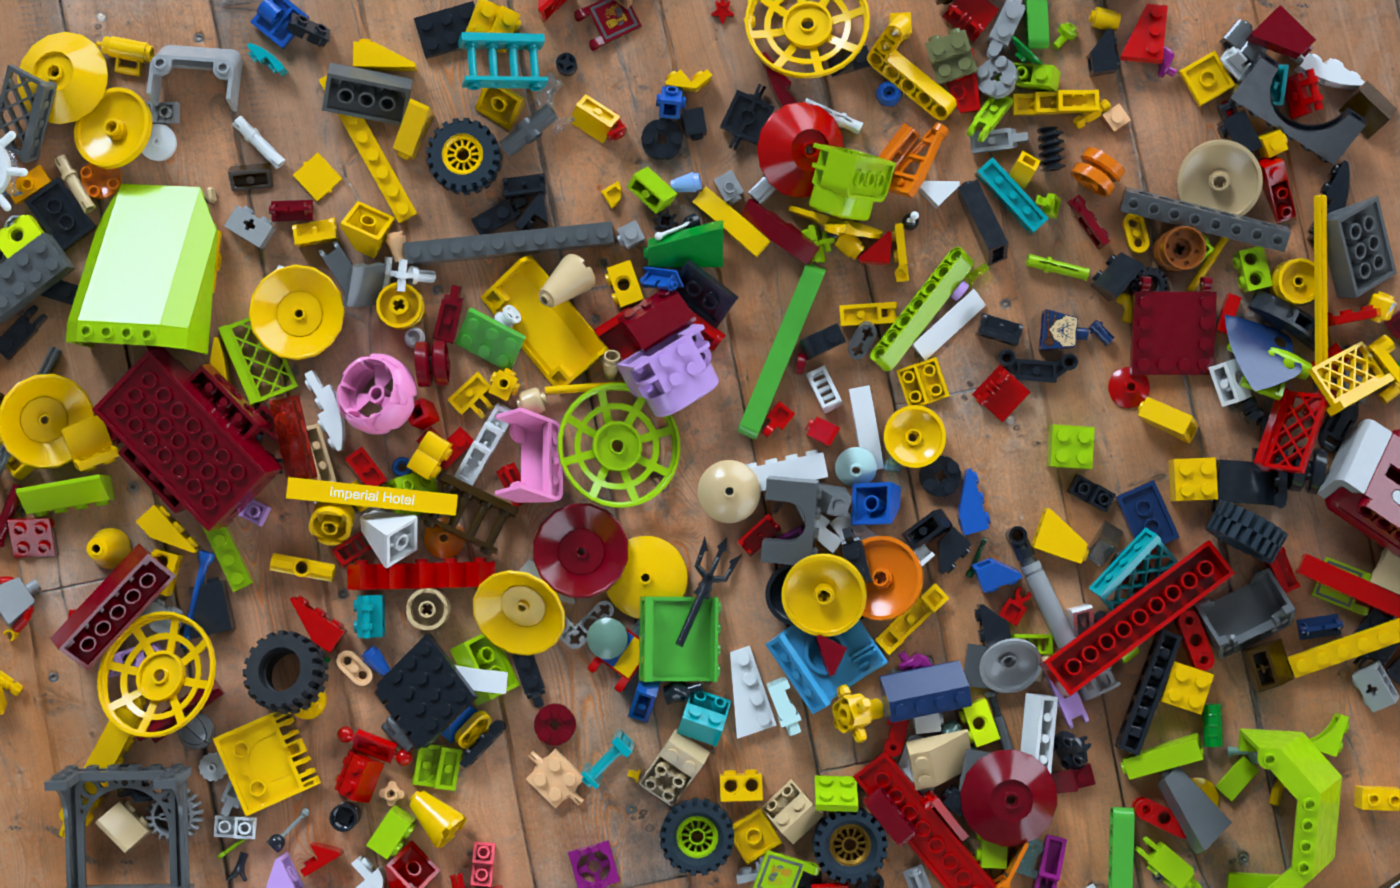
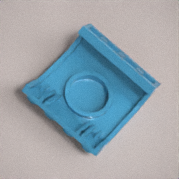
[765,620,888,714]

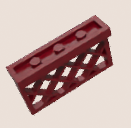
[136,679,225,743]

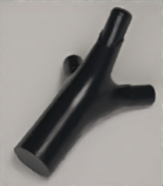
[226,852,248,882]

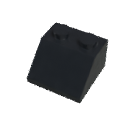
[1090,252,1144,302]

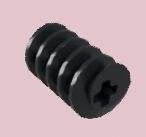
[1037,126,1066,172]

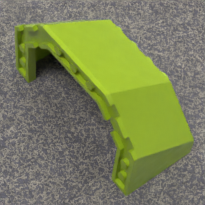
[1226,728,1342,888]

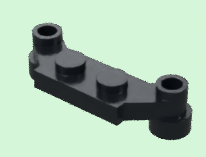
[998,349,1078,383]

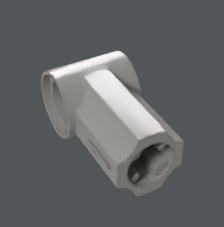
[748,174,778,205]

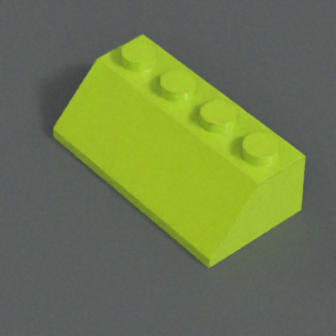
[16,474,115,518]

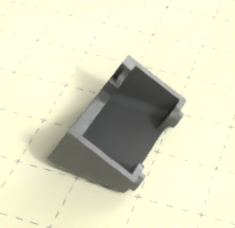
[1194,568,1295,659]

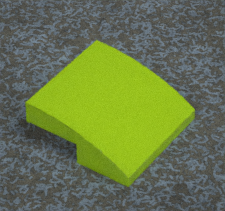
[412,744,462,791]

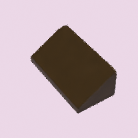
[228,163,273,191]

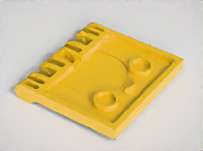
[213,712,321,816]

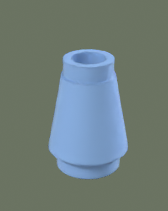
[671,172,702,192]

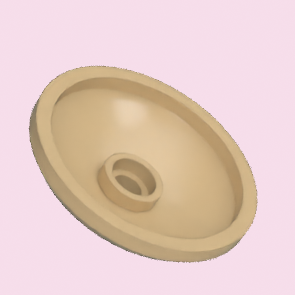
[698,460,761,523]

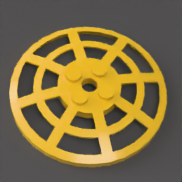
[745,0,870,79]
[97,611,216,738]

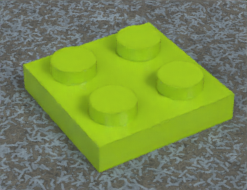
[814,775,858,812]

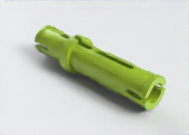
[1026,253,1090,281]

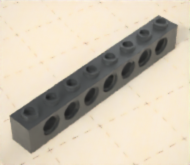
[1119,186,1291,252]

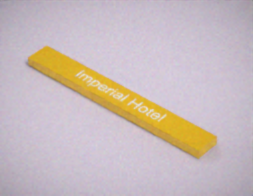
[286,477,458,516]

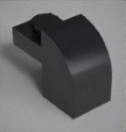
[799,323,846,361]

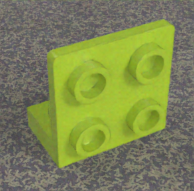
[385,472,439,516]

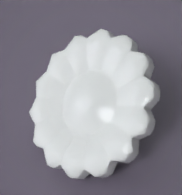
[198,752,227,781]

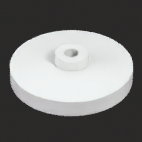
[142,124,177,161]

